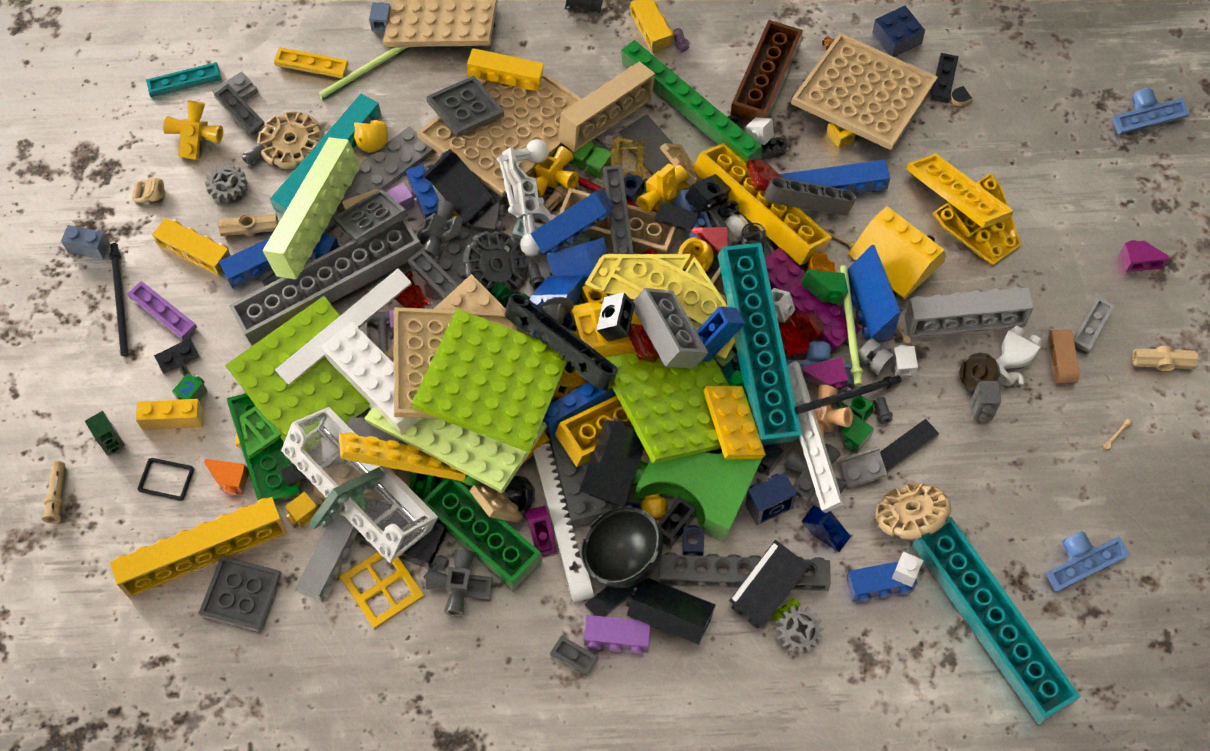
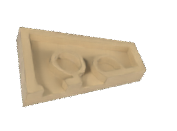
[660,143,703,187]

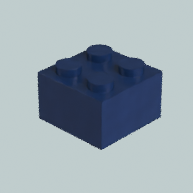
[872,5,925,57]
[745,473,797,525]

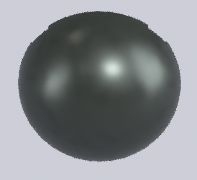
[581,506,663,588]

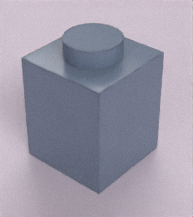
[369,2,391,31]

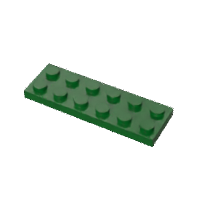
[227,393,300,502]

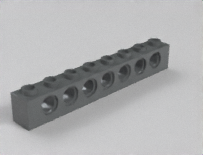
[659,552,831,591]

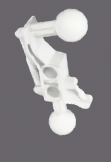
[497,139,556,257]

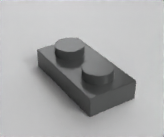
[550,635,598,677]

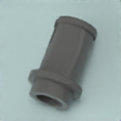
[242,143,265,165]
[527,263,545,288]
[873,397,893,424]

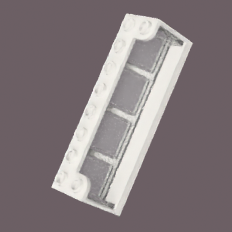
[281,407,438,563]

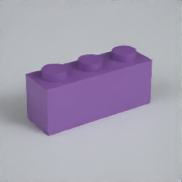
[584,615,651,654]

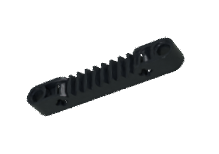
[504,294,618,391]

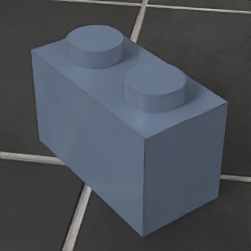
[61,225,110,260]

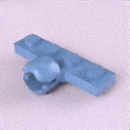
[1112,88,1189,135]
[786,341,854,385]
[1045,531,1130,592]

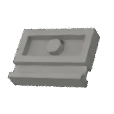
[212,71,258,101]
[839,446,888,488]

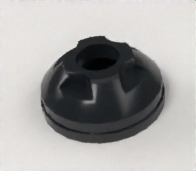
[505,476,535,513]

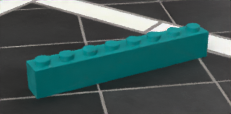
[270,93,381,214]

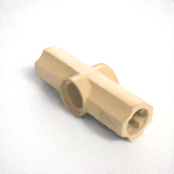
[218,213,279,237]
[1132,346,1198,372]

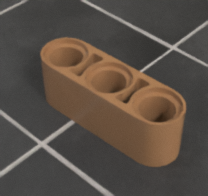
[1048,330,1079,384]

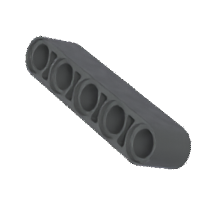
[764,177,857,216]

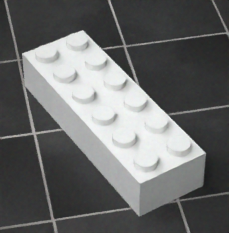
[321,322,420,435]

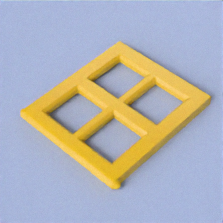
[338,551,425,629]

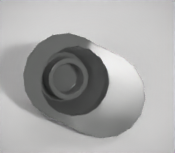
[538,297,574,325]

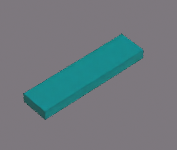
[146,62,222,97]

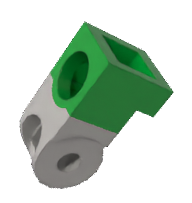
[835,386,873,421]

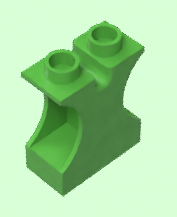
[632,452,762,542]

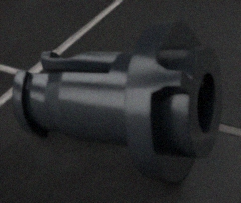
[565,0,603,13]

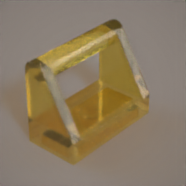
[611,138,644,178]

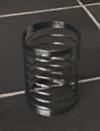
[741,223,766,253]

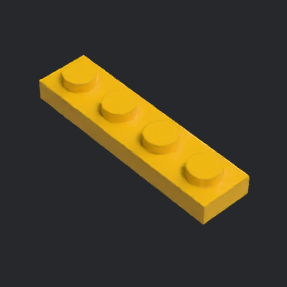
[274,47,349,78]

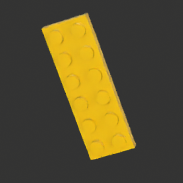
[906,153,1014,228]
[339,432,466,481]

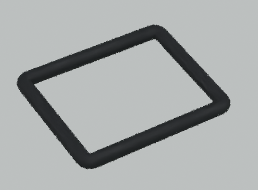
[137,458,194,500]

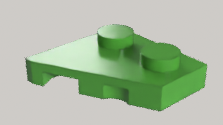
[240,406,281,459]

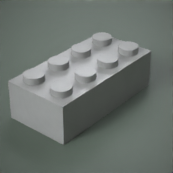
[633,288,708,368]

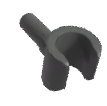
[423,555,449,579]

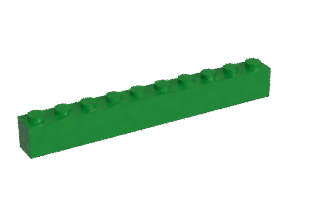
[621,40,762,167]

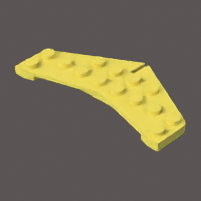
[585,254,735,360]

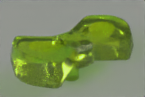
[771,598,801,624]

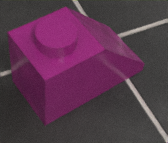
[1120,240,1169,272]
[801,357,848,390]
[525,505,557,556]

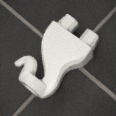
[996,326,1042,386]

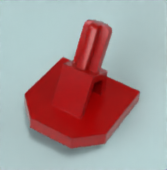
[778,322,809,357]

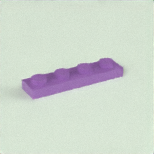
[128,281,197,341]

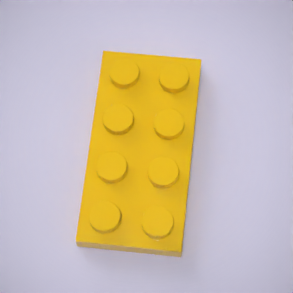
[703,386,765,459]

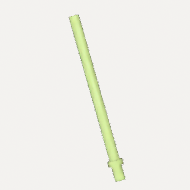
[319,47,412,99]
[839,265,863,386]

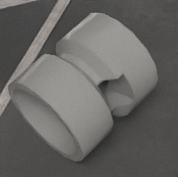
[858,338,894,376]

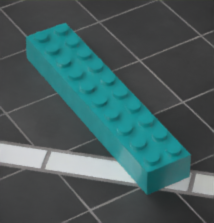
[718,243,802,446]
[912,517,1081,725]

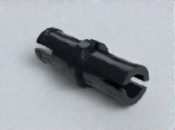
[717,200,739,220]

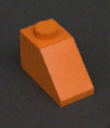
[204,459,249,495]

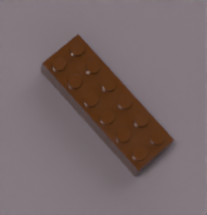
[731,20,803,122]

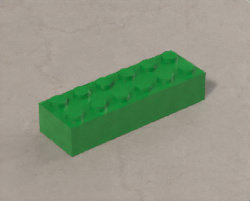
[423,478,542,591]

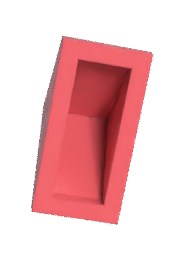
[692,227,728,257]

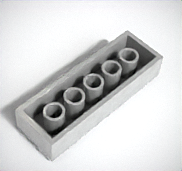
[905,286,1034,338]

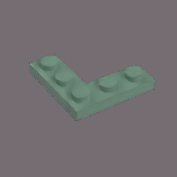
[309,467,384,529]

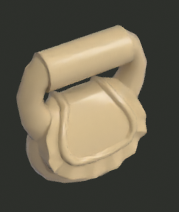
[132,177,164,203]

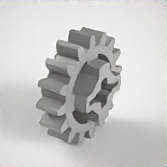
[205,163,248,202]
[776,605,824,653]

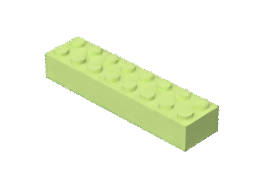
[263,138,361,279]

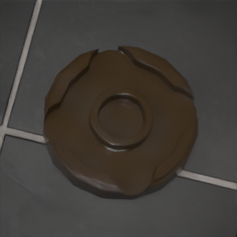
[959,352,1000,391]

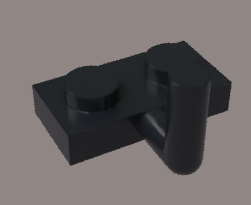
[154,338,200,376]

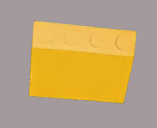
[848,206,945,300]

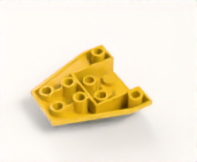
[933,173,1022,266]
[570,303,654,359]

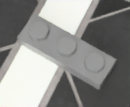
[1074,296,1115,353]

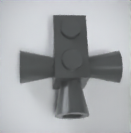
[417,200,463,260]
[784,444,847,502]
[426,549,493,617]

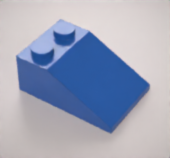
[546,237,608,284]
[530,276,585,325]

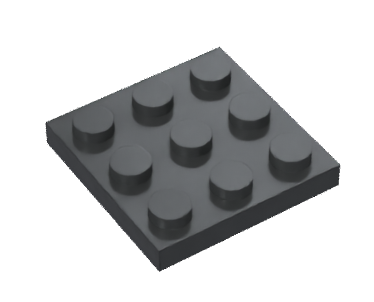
[427,76,504,137]
[333,189,408,245]
[198,555,282,632]

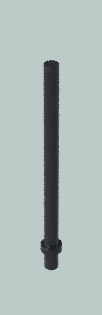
[109,243,129,357]
[794,375,902,414]

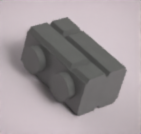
[971,381,1001,422]

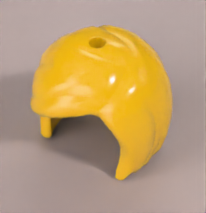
[354,120,388,153]
[678,237,714,272]

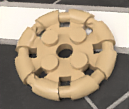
[257,112,324,169]
[875,483,951,539]

